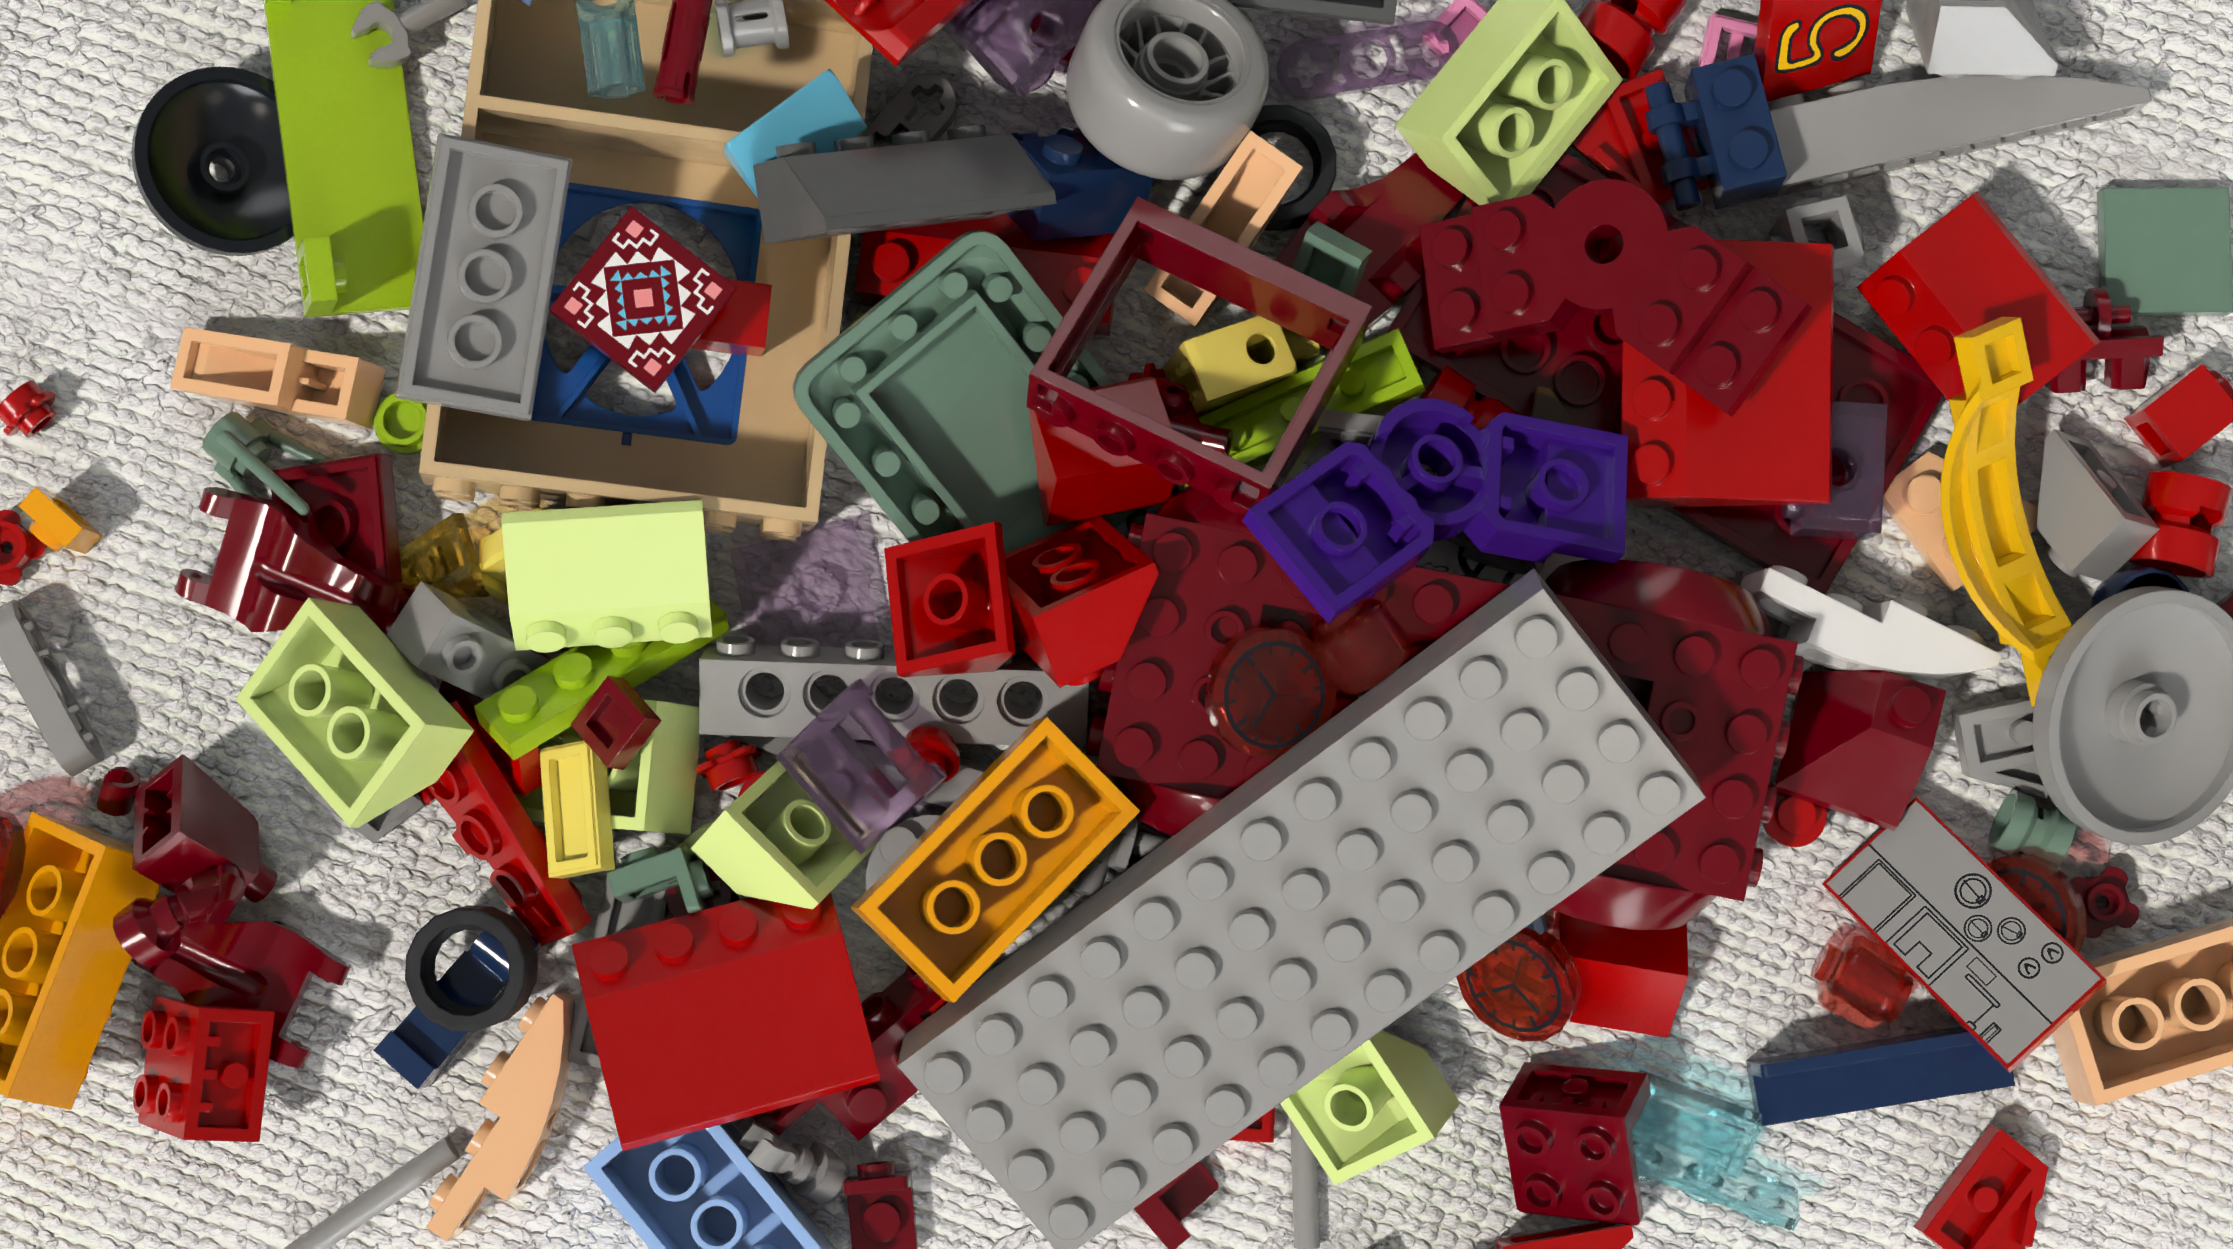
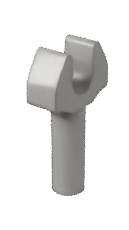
[350,0,468,68]

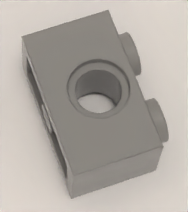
[386,581,551,699]

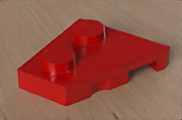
[1571,68,1709,205]
[1913,1124,2049,1249]

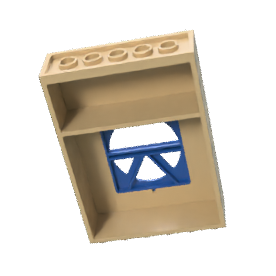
[419,0,873,542]

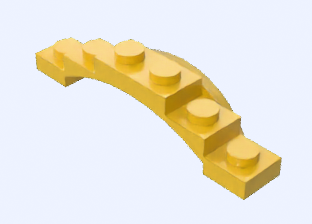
[1940,317,2073,707]

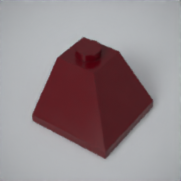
[1773,670,1946,831]

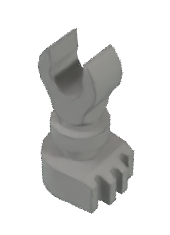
[738,1123,846,1205]

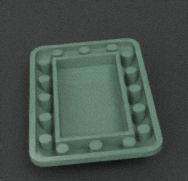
[793,230,1186,655]

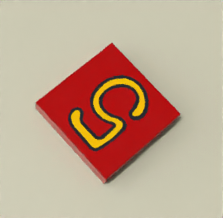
[1754,0,1882,102]

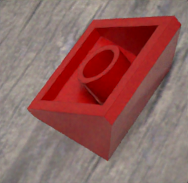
[1029,376,1174,526]
[884,522,1016,677]
[1539,911,1688,1038]

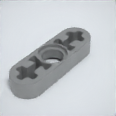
[0,599,104,776]

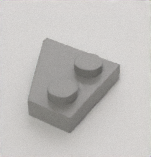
[1951,696,2050,798]

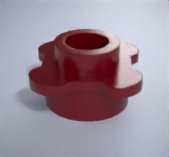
[2065,866,2139,938]

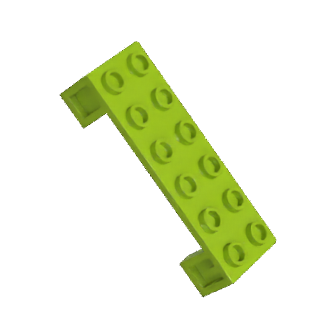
[263,0,423,318]

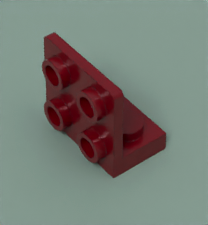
[1499,1062,1651,1226]

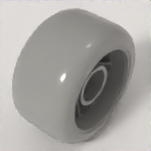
[1066,0,1270,180]

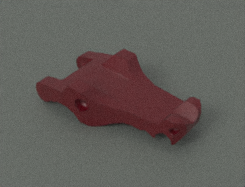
[1275,153,1465,330]
[175,487,415,646]
[131,897,351,1069]

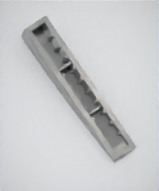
[1768,75,2152,199]

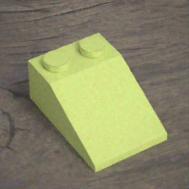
[515,700,700,835]

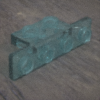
[1631,1070,1800,1230]

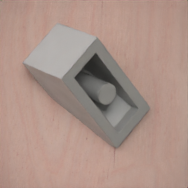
[2036,429,2160,581]

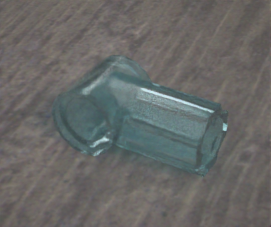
[574,0,646,99]

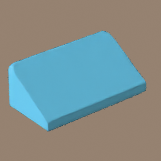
[723,68,867,199]

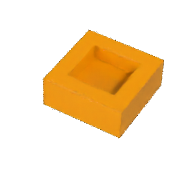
[18,487,103,554]

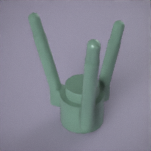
[202,412,334,515]

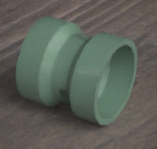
[1988,789,2077,873]

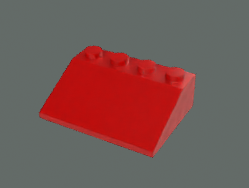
[1621,239,1834,508]
[572,892,881,1151]

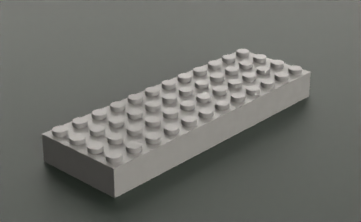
[897,568,1706,1249]

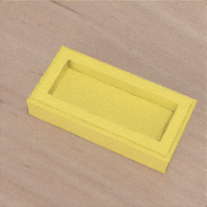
[539,740,615,879]

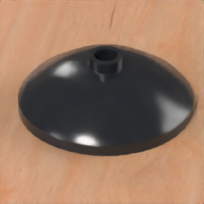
[131,66,294,256]

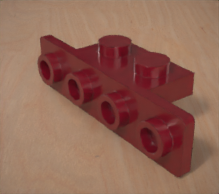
[753,965,941,1141]

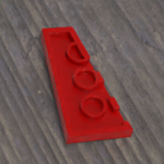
[417,700,593,946]

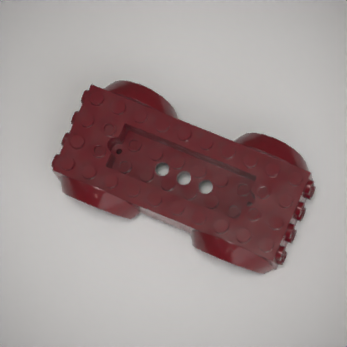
[1086,486,1804,930]

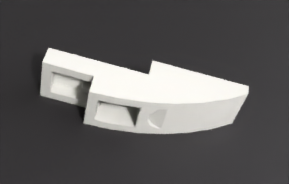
[1740,565,2003,680]

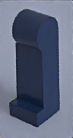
[373,912,542,1090]

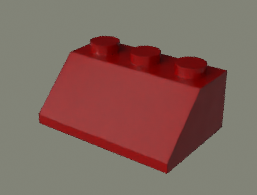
[1856,192,2101,406]
[1005,516,1159,688]

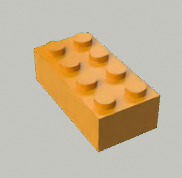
[851,717,1140,1003]
[0,811,160,1110]

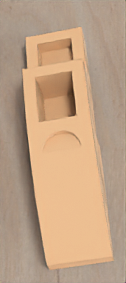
[426,992,574,1242]

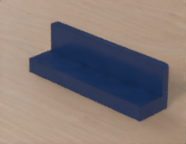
[1746,1026,2015,1126]

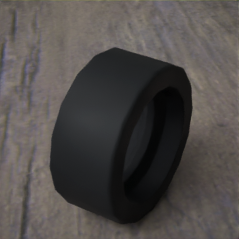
[1216,105,1336,231]
[405,905,538,1032]

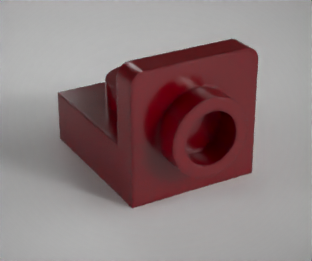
[843,1161,919,1249]

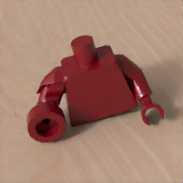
[96,754,277,967]

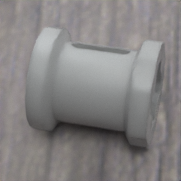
[714,0,789,57]

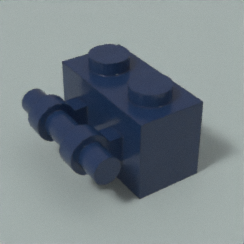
[1645,53,1787,211]
[1007,127,1154,242]

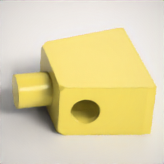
[1162,316,1320,417]

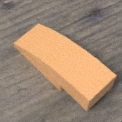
[1143,130,1304,327]
[170,327,386,430]

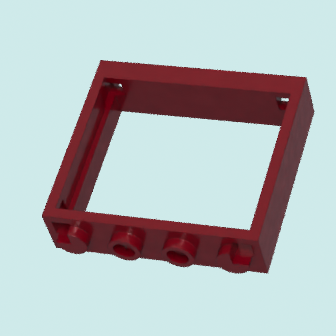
[1026,197,1373,514]

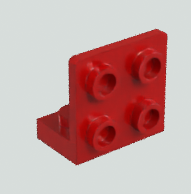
[133,995,275,1142]

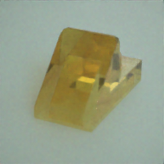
[400,513,490,598]

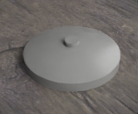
[2032,586,2233,845]

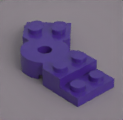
[1242,398,1628,624]

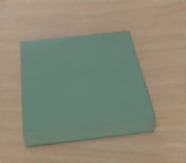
[2097,187,2233,316]

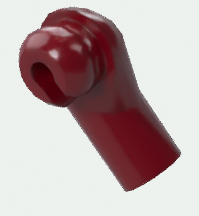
[1158,381,1233,456]

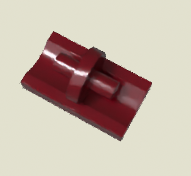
[2045,288,2164,393]

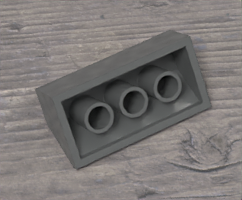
[753,125,1057,244]

